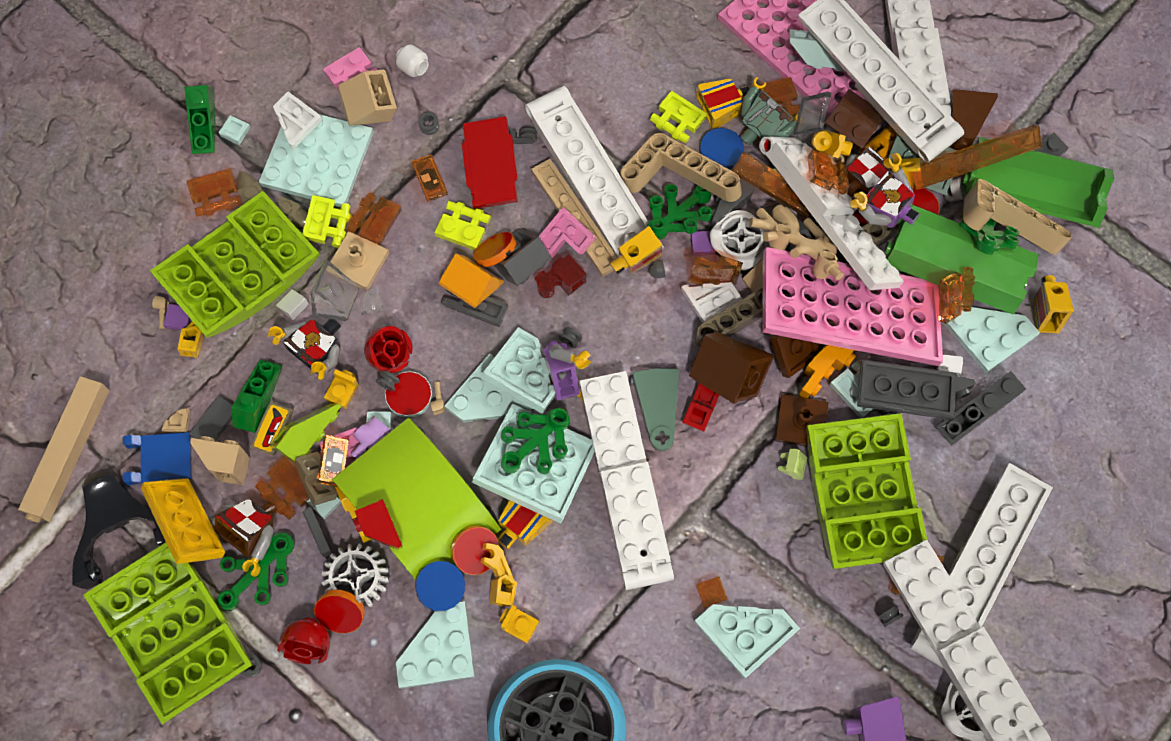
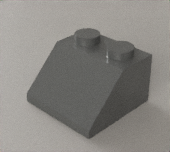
[493,228,552,286]

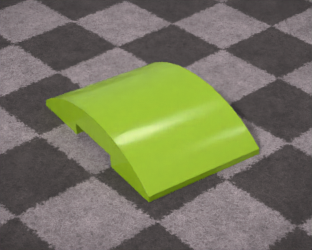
[150,191,320,338]
[807,413,927,569]
[332,417,501,580]
[83,542,253,724]

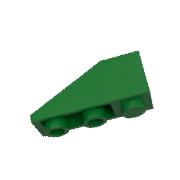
[184,85,215,154]
[231,359,282,433]

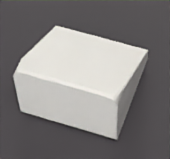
[276,289,309,320]
[936,355,963,377]

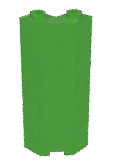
[962,137,1115,228]
[884,205,1038,314]

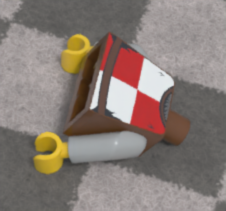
[841,146,892,197]
[211,499,277,577]

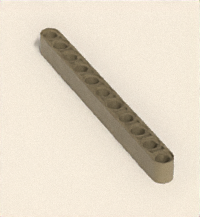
[695,223,899,348]

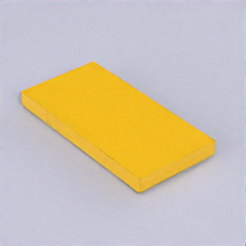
[141,478,225,564]

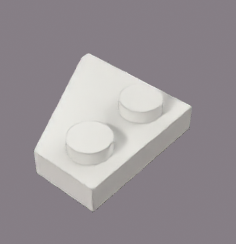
[273,92,322,150]
[681,282,742,323]

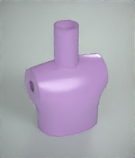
[350,416,391,459]

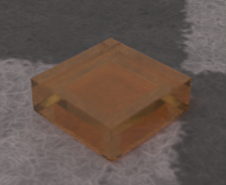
[695,576,728,609]

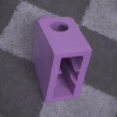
[843,697,906,741]

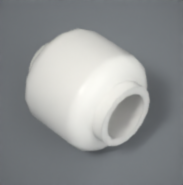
[396,44,429,77]

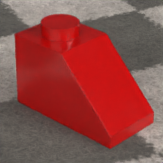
[352,499,403,550]

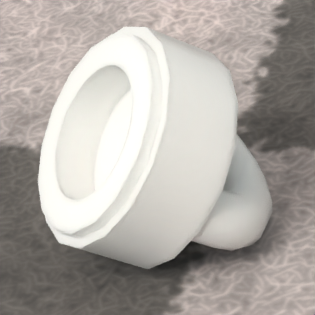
[944,178,966,202]

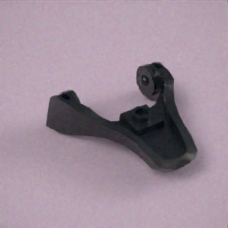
[72,469,166,590]

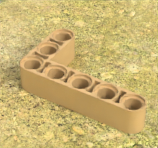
[621,133,742,202]
[963,179,1072,255]

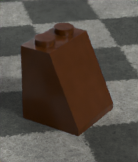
[822,89,883,151]
[949,89,998,160]
[689,332,774,404]

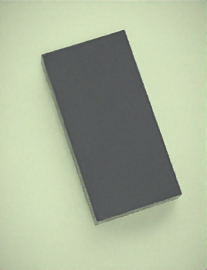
[189,396,232,441]
[303,507,333,559]

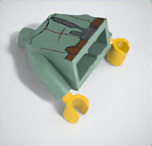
[740,77,807,145]

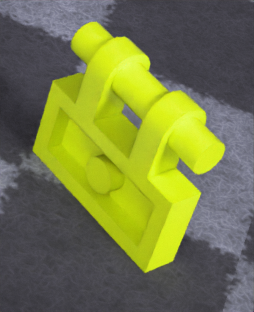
[650,91,707,144]
[302,195,351,248]
[434,201,491,251]

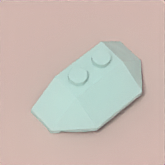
[789,29,845,71]

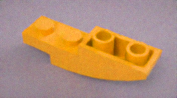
[799,329,858,399]

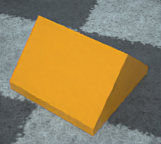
[439,253,504,308]

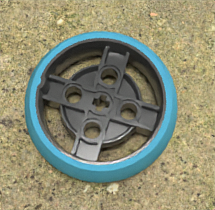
[487,659,626,741]

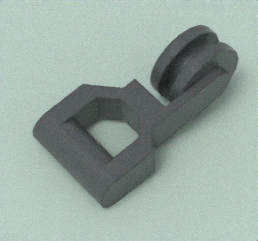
[508,126,537,145]

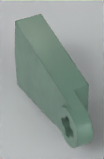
[632,368,679,452]

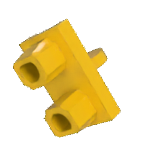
[812,129,853,158]

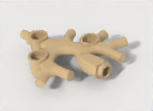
[749,205,844,280]

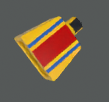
[696,79,749,130]
[610,226,662,275]
[1034,275,1074,334]
[498,500,554,549]

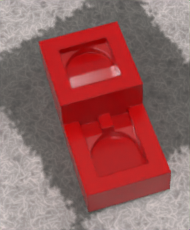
[682,383,720,432]

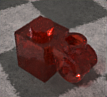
[534,254,587,298]

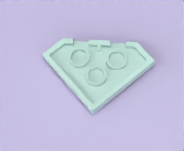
[941,305,1040,373]
[481,327,556,414]
[445,354,534,423]
[396,601,475,689]
[694,604,800,679]

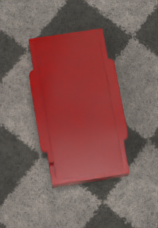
[462,116,518,209]

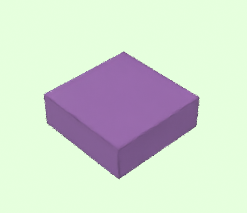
[691,231,716,256]
[163,304,191,330]

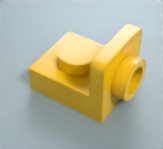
[324,369,359,410]
[499,605,539,644]

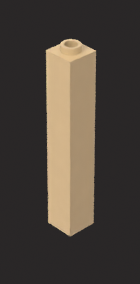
[18,376,110,523]

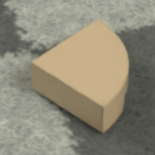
[162,408,190,433]

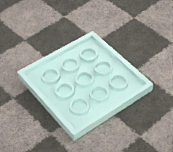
[259,114,374,207]
[472,404,595,524]

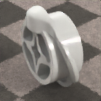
[710,210,770,270]
[941,681,987,741]

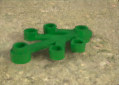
[647,184,712,240]
[959,210,1019,255]
[501,408,570,474]
[217,533,294,611]

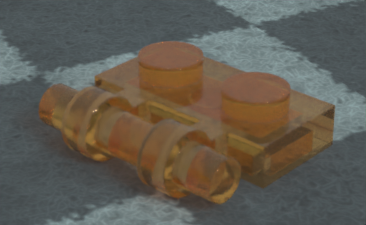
[750,77,802,117]
[807,149,849,195]
[187,168,241,217]
[346,192,402,246]
[939,267,975,324]
[255,457,310,520]

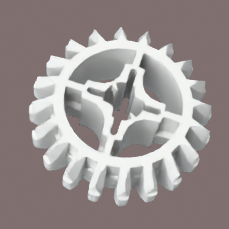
[321,544,389,607]

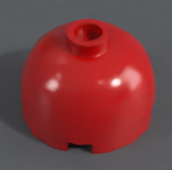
[364,326,413,373]
[277,617,330,664]

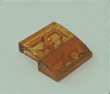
[689,255,743,285]

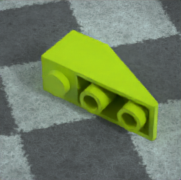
[270,403,341,463]

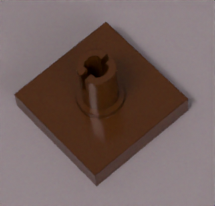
[770,314,819,378]
[775,394,829,447]

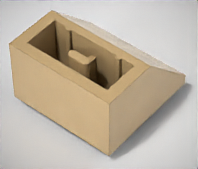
[338,70,397,126]
[190,436,250,486]

